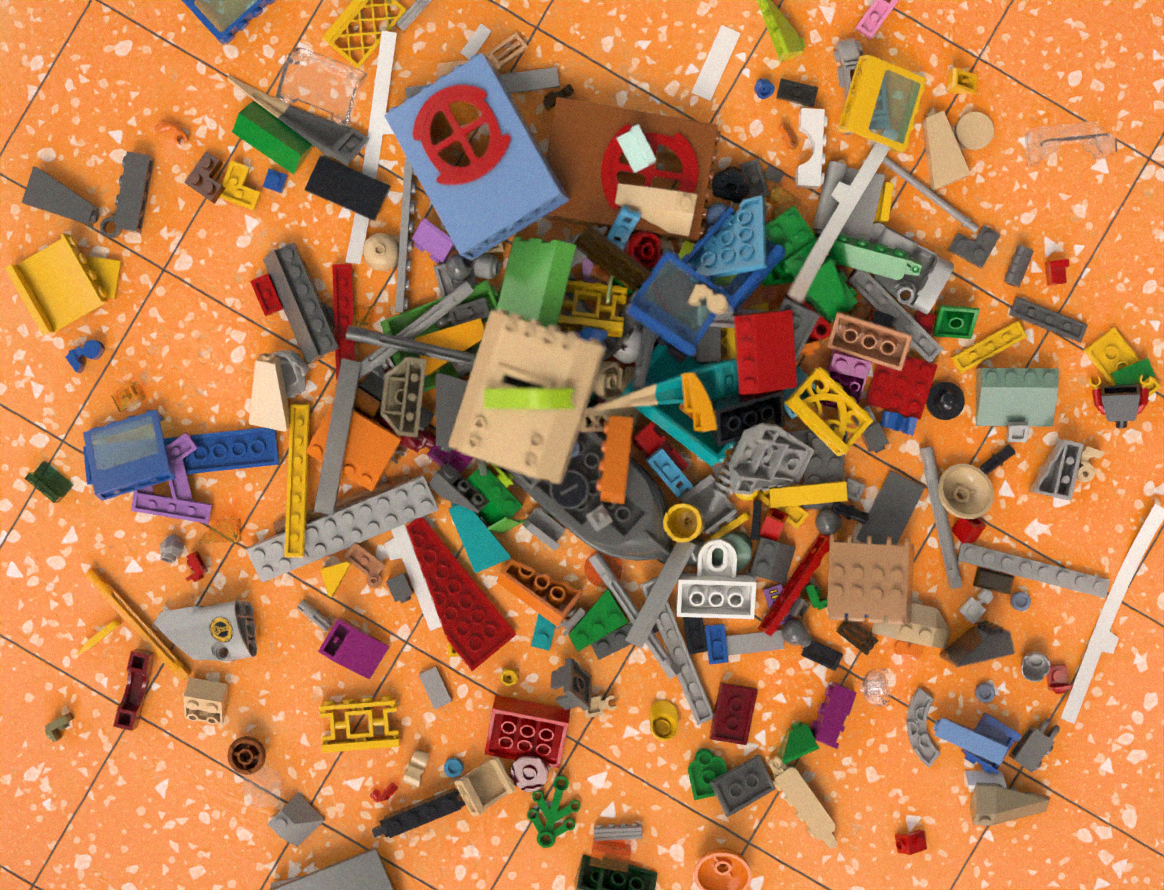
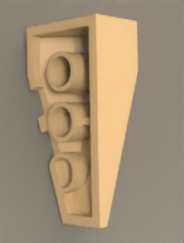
[615,184,697,236]

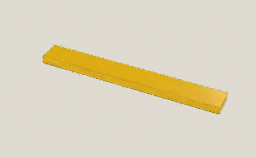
[284,404,311,558]

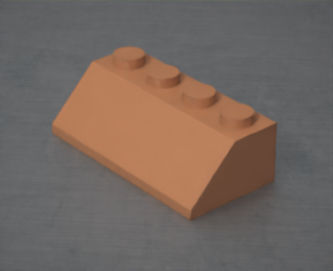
[827,312,913,371]

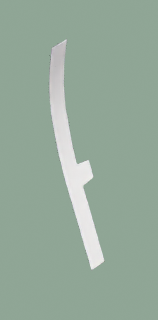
[788,128,897,302]
[1061,504,1164,724]

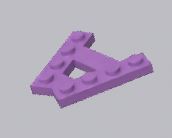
[131,432,212,524]

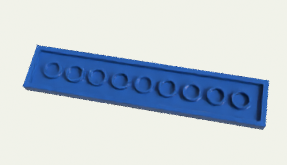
[83,428,280,485]

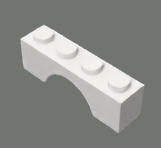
[795,108,827,189]

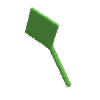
[488,514,553,534]

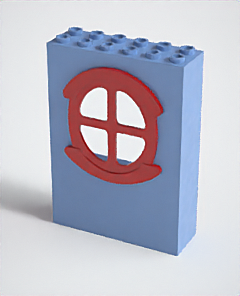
[384,53,570,261]

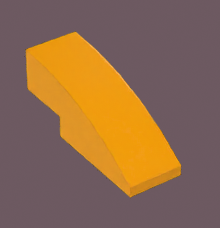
[681,373,717,431]

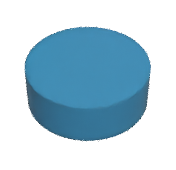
[444,757,463,778]

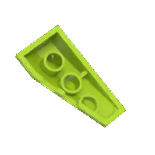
[757,0,805,63]

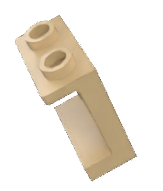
[454,757,516,816]

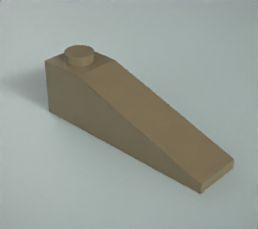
[970,783,1050,826]

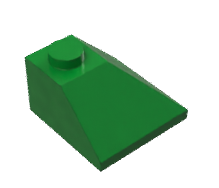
[778,720,819,764]

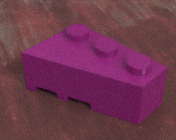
[810,681,857,749]

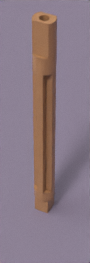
[273,474,411,534]

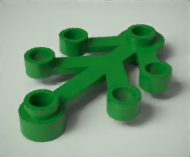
[527,775,580,848]

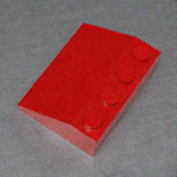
[733,309,797,395]
[484,695,571,768]

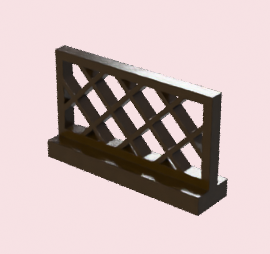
[573,225,653,292]

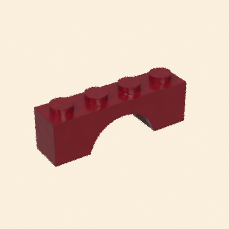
[113,648,155,731]

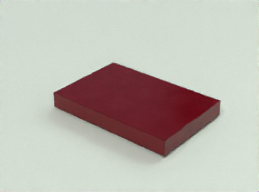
[709,682,758,745]

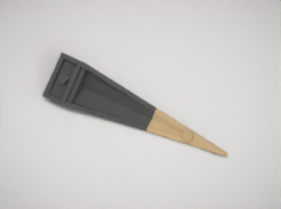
[227,76,369,166]

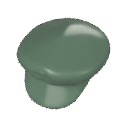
[712,531,752,573]

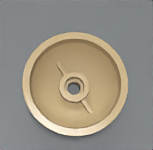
[938,464,994,519]

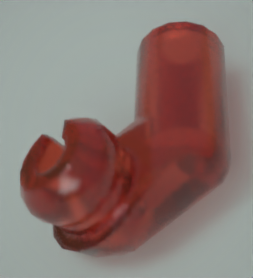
[370,782,399,803]

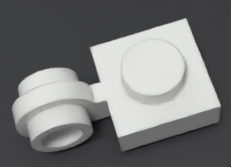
[958,588,994,624]

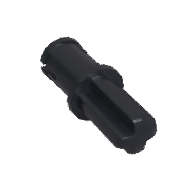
[979,444,1016,475]
[832,502,869,524]

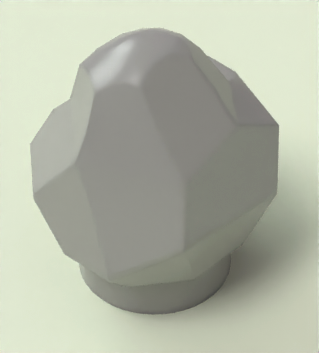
[160,534,184,564]

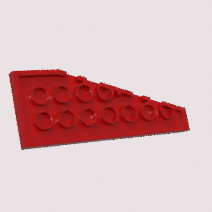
[405,517,517,672]

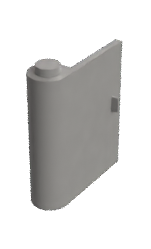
[812,161,885,241]

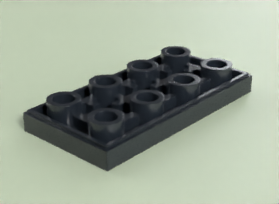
[304,155,391,221]

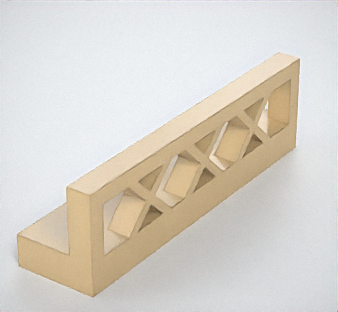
[579,407,637,432]

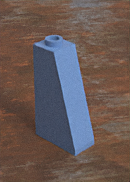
[933,717,1009,765]

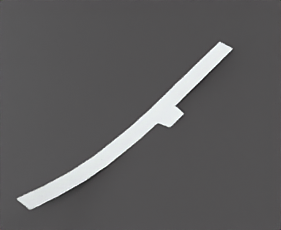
[345,31,397,264]
[354,409,442,631]

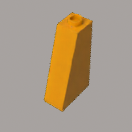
[414,318,487,377]

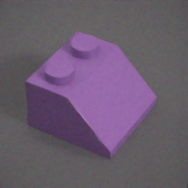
[412,218,456,264]

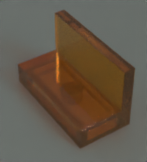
[589,838,631,872]

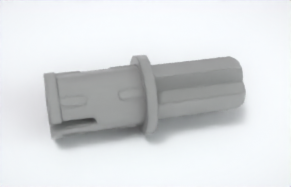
[297,599,332,631]

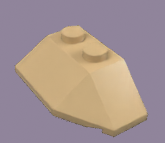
[871,603,950,649]

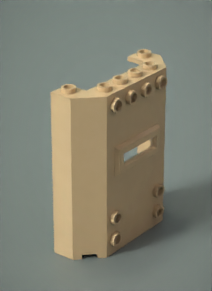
[448,308,606,484]

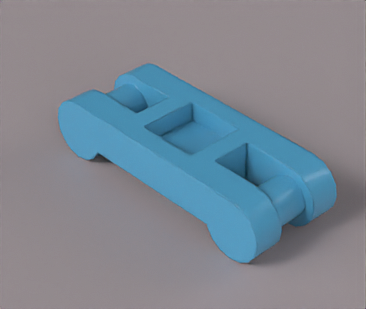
[606,205,641,250]

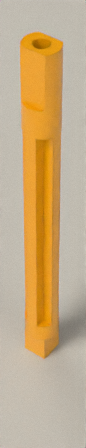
[84,568,191,681]

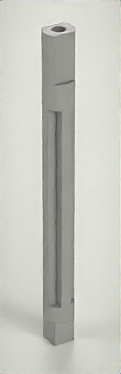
[359,281,474,379]
[920,446,962,589]
[589,552,680,679]

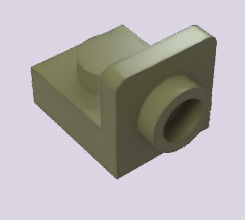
[44,712,74,743]

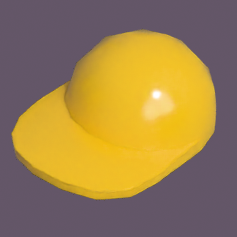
[649,700,679,742]

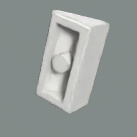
[964,770,1007,789]

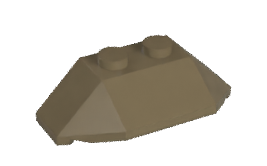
[381,357,427,437]

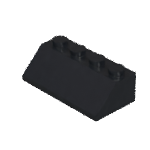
[710,390,785,446]

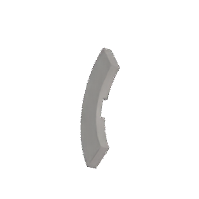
[906,687,941,768]

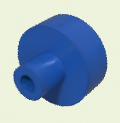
[754,79,775,99]

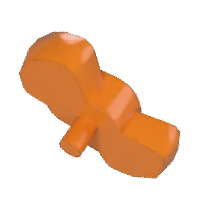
[778,122,798,150]
[894,640,923,659]

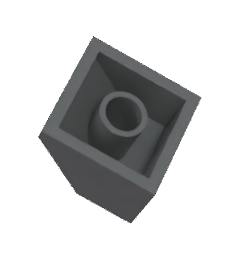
[748,536,796,584]

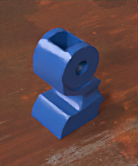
[65,340,105,373]
[879,411,918,436]

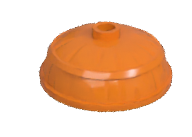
[694,848,752,890]

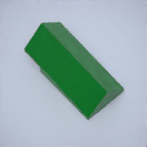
[232,101,314,175]

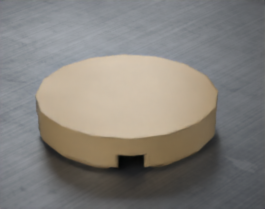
[955,111,994,151]

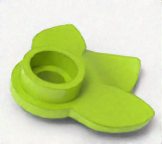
[490,463,514,487]

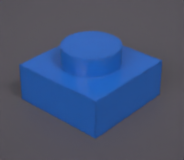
[263,169,288,194]

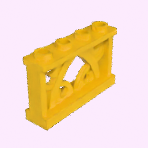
[784,367,873,456]

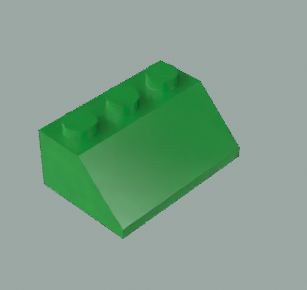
[466,467,523,526]

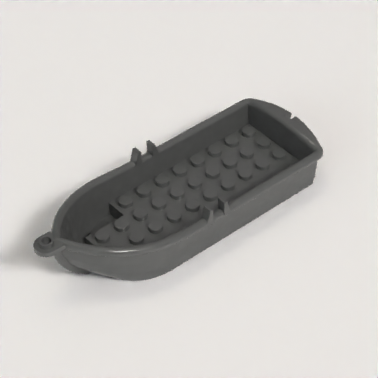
[499,375,674,563]

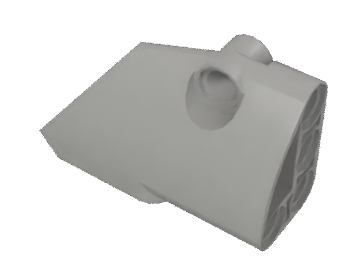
[869,222,954,315]

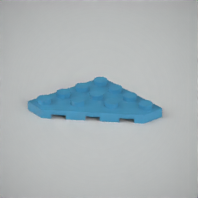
[690,196,767,283]

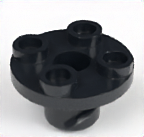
[712,166,750,203]
[926,382,965,420]

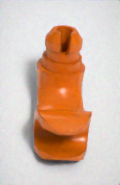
[155,120,189,145]

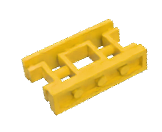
[557,280,628,338]
[319,695,401,753]

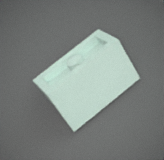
[617,125,656,173]

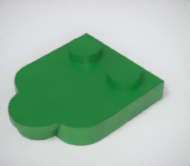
[687,748,727,801]

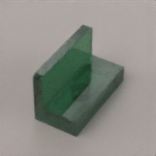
[24,461,74,503]

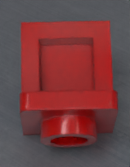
[895,830,927,855]

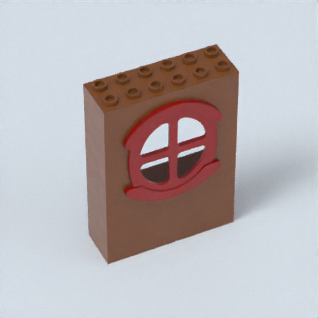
[542,97,721,244]

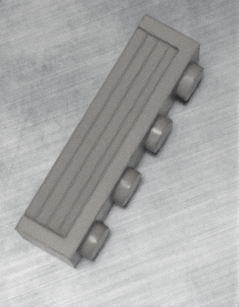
[594,823,642,841]

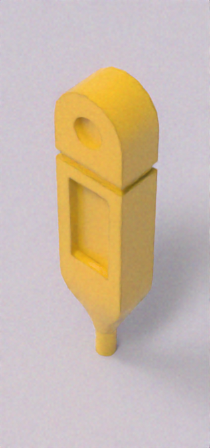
[704,511,751,543]
[76,619,121,656]

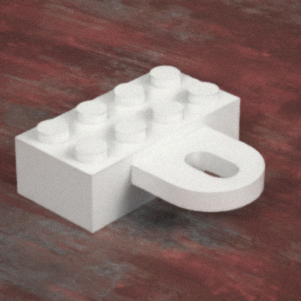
[676,538,756,619]

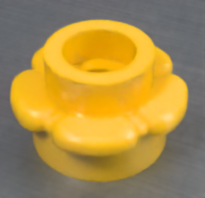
[499,668,518,687]

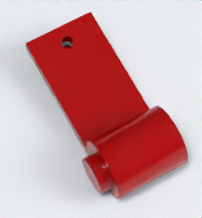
[785,292,831,342]

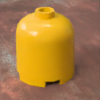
[663,503,705,542]

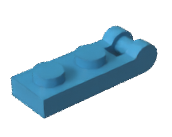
[646,447,693,499]

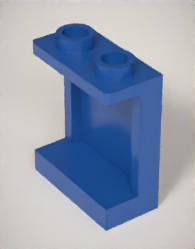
[961,713,1022,774]

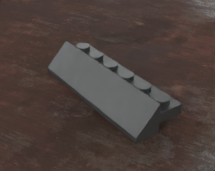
[263,242,340,365]

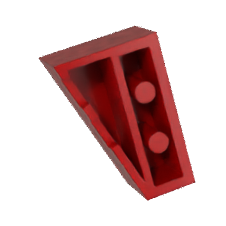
[633,422,688,472]

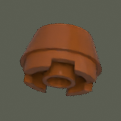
[227,736,266,775]

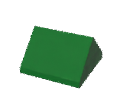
[933,305,980,339]

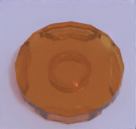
[584,550,622,588]

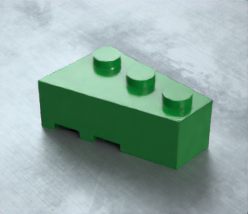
[568,587,628,652]

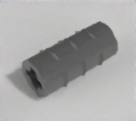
[1004,245,1034,288]

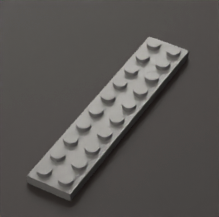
[246,474,439,583]

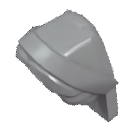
[273,350,310,398]

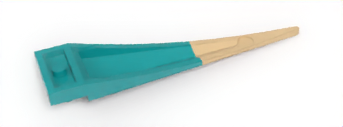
[594,359,738,410]

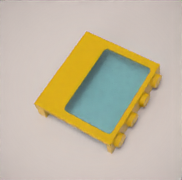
[837,54,927,153]

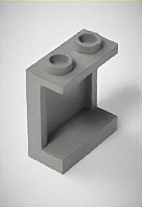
[680,474,738,535]

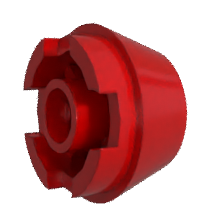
[624,231,662,269]

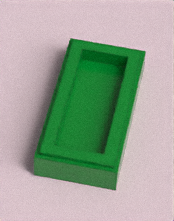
[1111,358,1155,385]

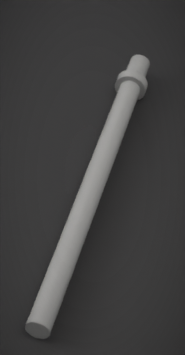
[882,156,979,233]

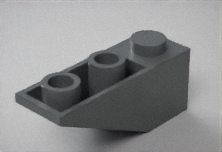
[428,463,490,513]

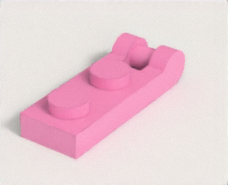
[855,0,899,40]

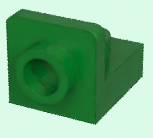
[804,583,828,610]

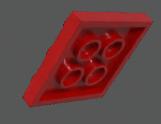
[865,356,938,420]

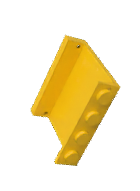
[5,234,108,336]

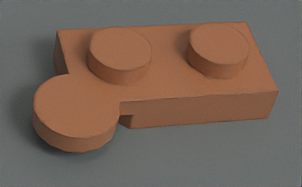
[343,542,386,588]

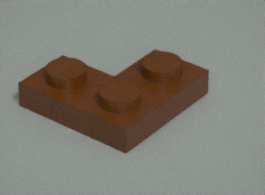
[184,152,225,204]

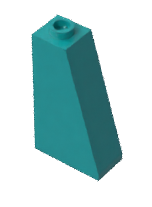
[448,503,511,573]

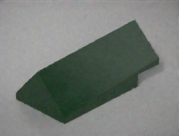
[574,855,657,890]

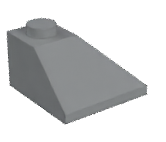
[268,792,325,847]

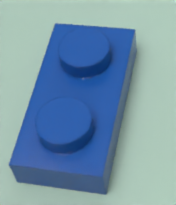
[705,624,728,665]

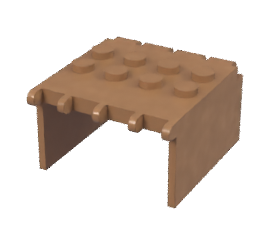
[827,534,914,625]

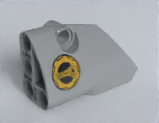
[154,600,257,661]

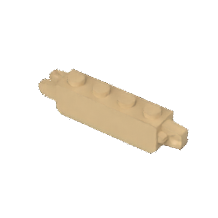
[768,756,838,849]

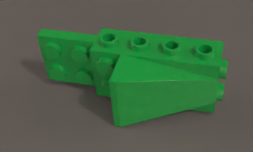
[766,205,858,323]

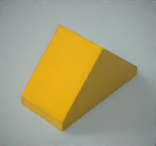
[946,68,977,95]
[320,561,351,597]

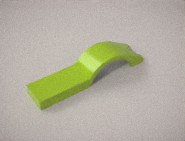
[484,388,575,409]

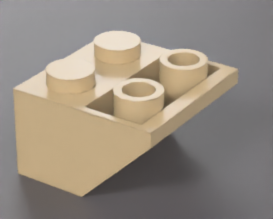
[183,678,228,725]

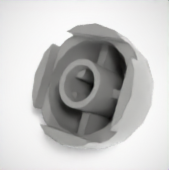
[612,324,643,364]

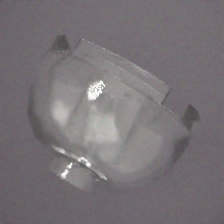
[859,668,891,707]

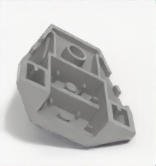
[729,423,815,495]

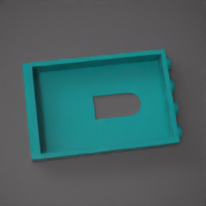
[620,343,739,467]

